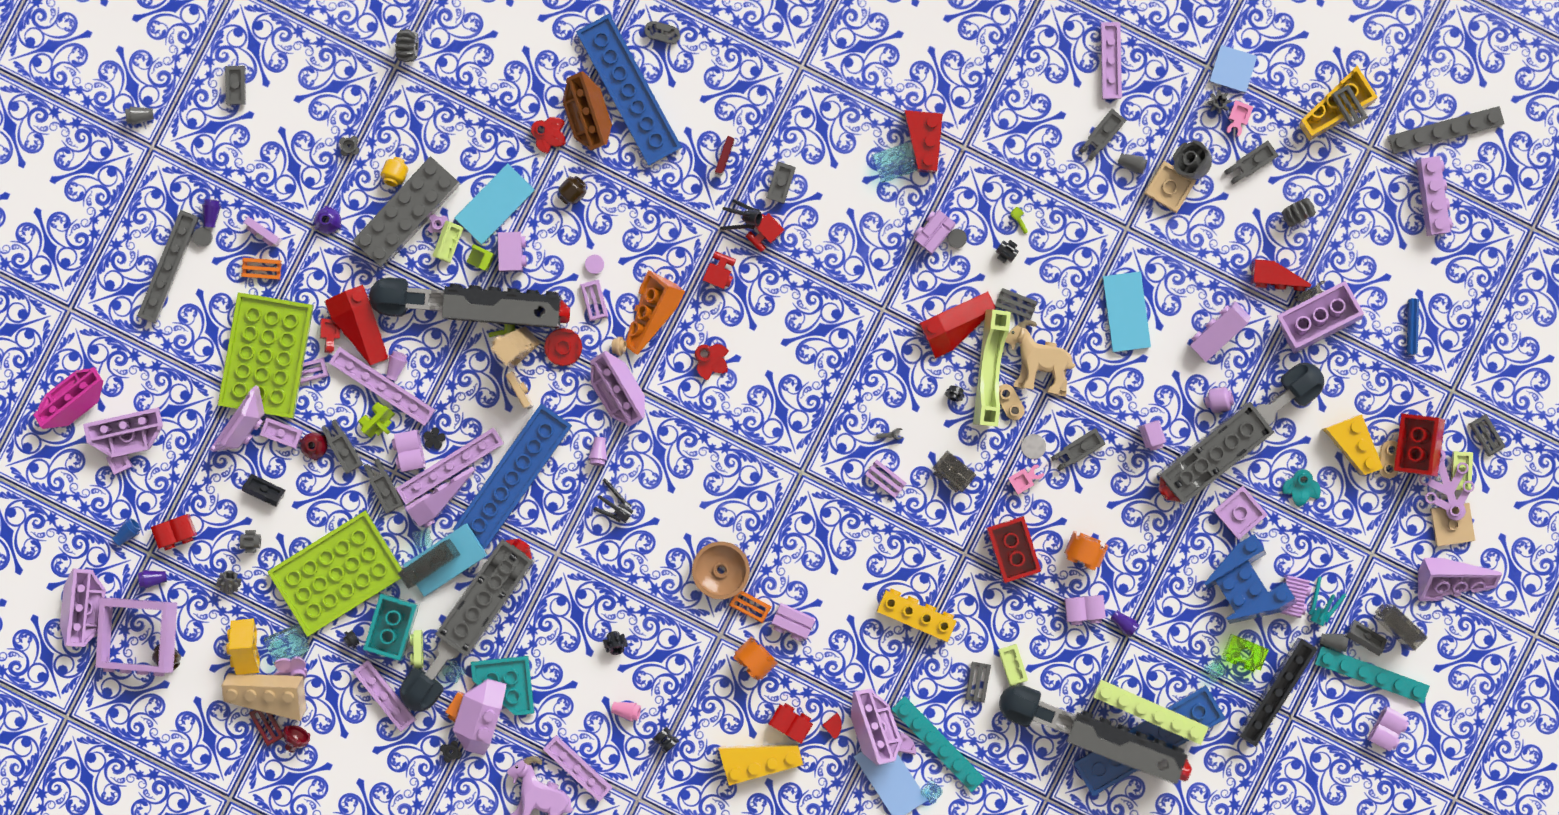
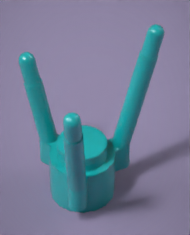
[1308,576,1346,626]

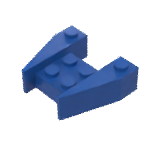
[1205,534,1297,624]

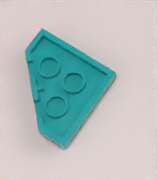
[471,656,535,715]

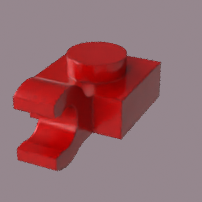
[320,318,340,353]

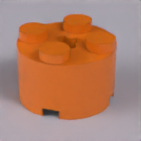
[1064,531,1109,570]
[733,636,778,680]

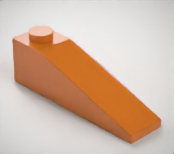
[626,270,685,355]

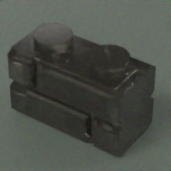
[932,450,976,493]

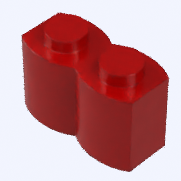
[151,514,197,551]
[768,703,813,744]

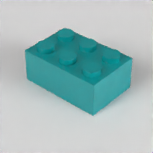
[363,593,420,661]

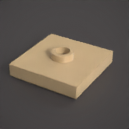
[1143,161,1197,213]
[506,371,533,409]
[1430,503,1475,547]

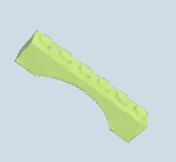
[973,310,1011,427]
[1094,679,1209,745]

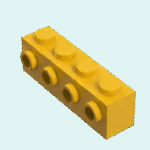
[876,588,957,642]

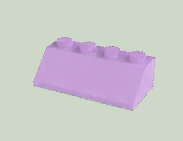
[1277,281,1364,354]

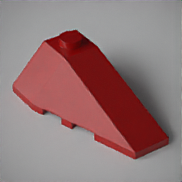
[324,285,389,366]
[919,291,996,359]

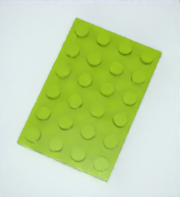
[218,292,314,419]
[267,510,406,637]

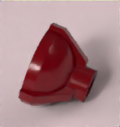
[299,432,328,461]
[283,725,310,753]

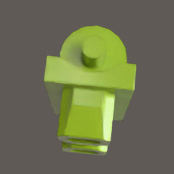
[358,402,395,438]

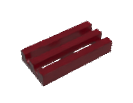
[715,136,735,176]
[249,710,284,746]

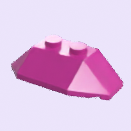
[34,367,104,429]

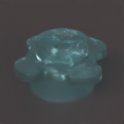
[412,528,433,549]
[1204,658,1227,681]
[442,660,466,683]
[921,780,943,804]

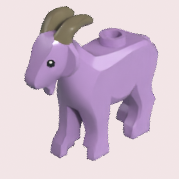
[507,756,574,815]

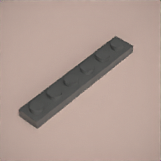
[1388,106,1505,154]
[137,210,200,324]

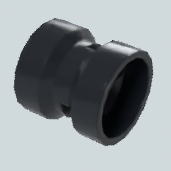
[653,726,679,753]

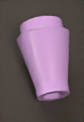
[386,351,408,381]
[588,437,607,466]

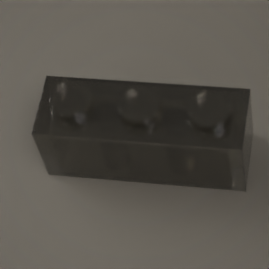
[398,539,461,589]

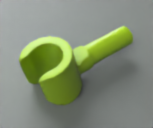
[1011,207,1028,234]
[488,324,515,337]

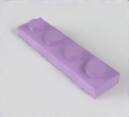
[1101,22,1122,100]
[353,660,417,732]
[543,735,613,802]

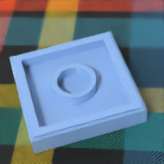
[1209,45,1257,93]

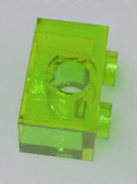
[1222,634,1269,672]

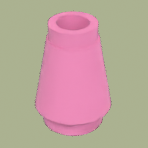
[611,702,641,722]

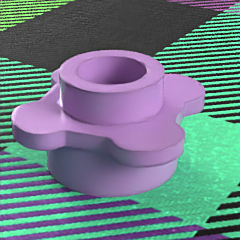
[428,214,448,234]

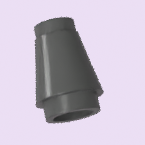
[125,106,154,125]
[1118,153,1148,175]
[1320,633,1349,653]

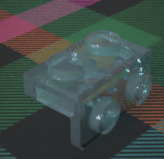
[872,142,917,183]
[264,624,309,665]

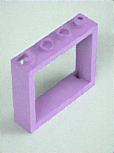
[95,598,177,676]

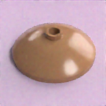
[692,541,750,599]

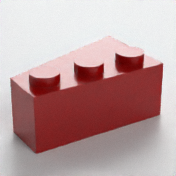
[904,110,943,173]

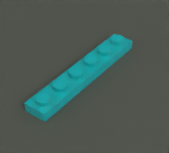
[1314,646,1430,704]
[891,695,985,792]

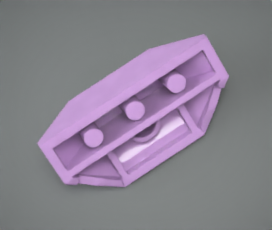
[590,351,645,427]
[210,386,265,452]
[83,407,163,458]
[60,568,106,647]
[453,679,506,755]
[851,689,902,765]

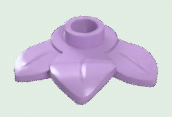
[273,657,307,680]

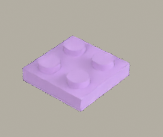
[1213,486,1268,540]

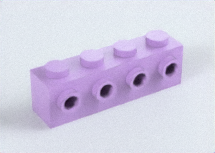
[1416,156,1453,236]

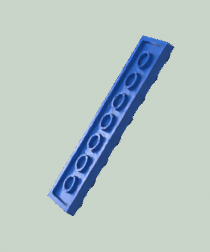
[576,13,682,166]
[453,404,573,550]
[1073,685,1226,797]

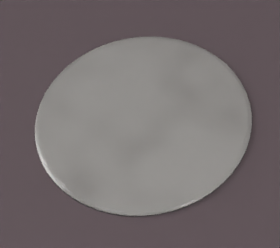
[1021,434,1046,459]

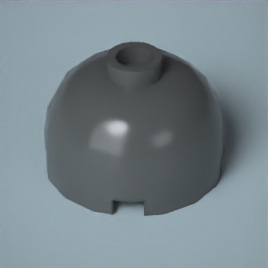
[1173,140,1212,180]

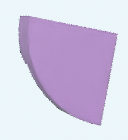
[898,732,916,755]

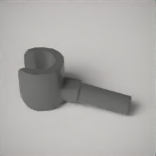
[876,428,904,440]

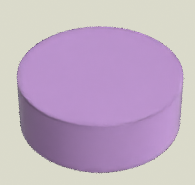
[585,255,605,274]

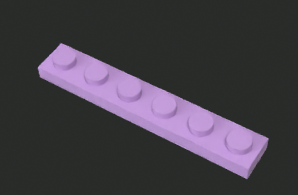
[329,347,436,426]
[396,427,504,505]

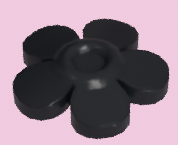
[424,427,446,449]

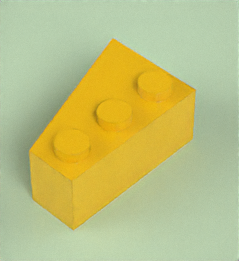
[1322,414,1383,475]

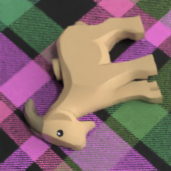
[1005,320,1075,397]

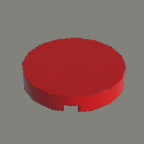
[544,328,583,366]

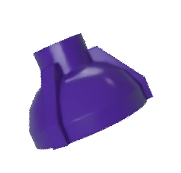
[314,206,342,234]

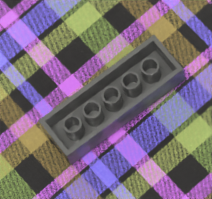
[353,156,461,268]

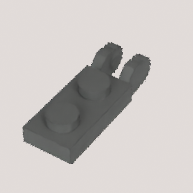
[1079,109,1127,161]
[1224,140,1279,184]
[321,419,364,474]
[1050,428,1105,471]
[364,458,404,514]

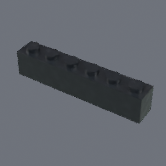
[1236,638,1318,747]

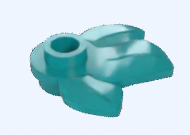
[1282,469,1321,507]

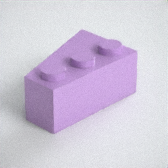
[1190,301,1251,362]

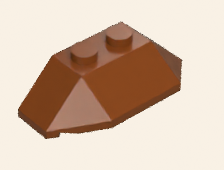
[563,71,612,151]

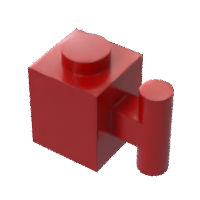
[745,213,784,252]
[703,251,736,290]

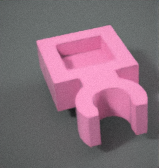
[1226,100,1253,137]
[1008,464,1044,495]

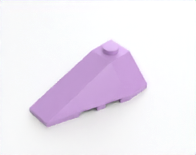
[405,466,476,528]
[1418,558,1502,601]

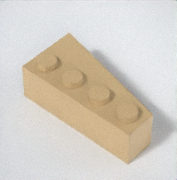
[491,326,541,369]
[222,673,306,721]

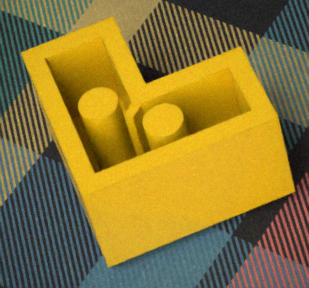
[226,619,260,675]

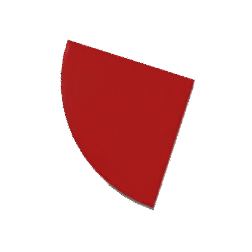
[822,713,842,739]

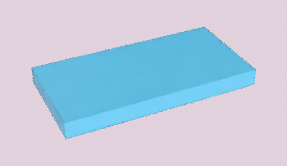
[455,163,536,245]
[1102,271,1151,352]
[404,523,488,597]

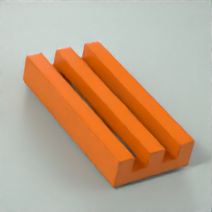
[241,258,282,280]
[729,591,772,623]

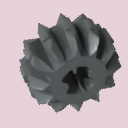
[395,29,419,62]
[1282,198,1316,227]

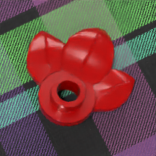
[531,117,566,154]
[695,344,729,380]

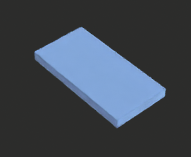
[853,751,928,815]

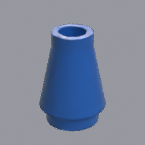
[112,518,141,546]

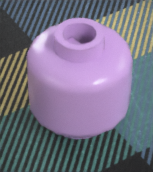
[1205,387,1234,413]

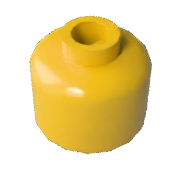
[381,157,409,187]

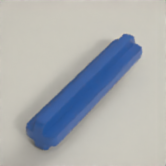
[1407,298,1419,355]

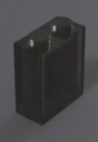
[1373,604,1428,651]

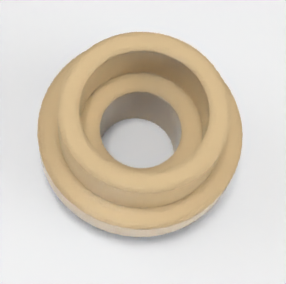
[611,337,627,356]

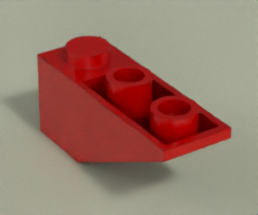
[1251,259,1311,291]

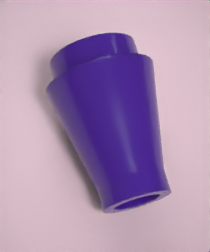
[202,199,221,228]
[138,570,167,589]
[1110,610,1140,637]

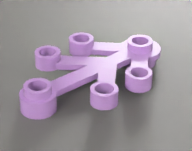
[1419,449,1475,520]

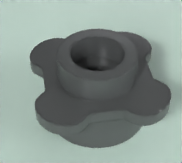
[339,136,360,156]

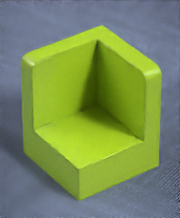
[467,244,495,272]

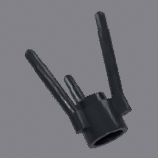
[720,199,762,230]
[594,478,633,523]

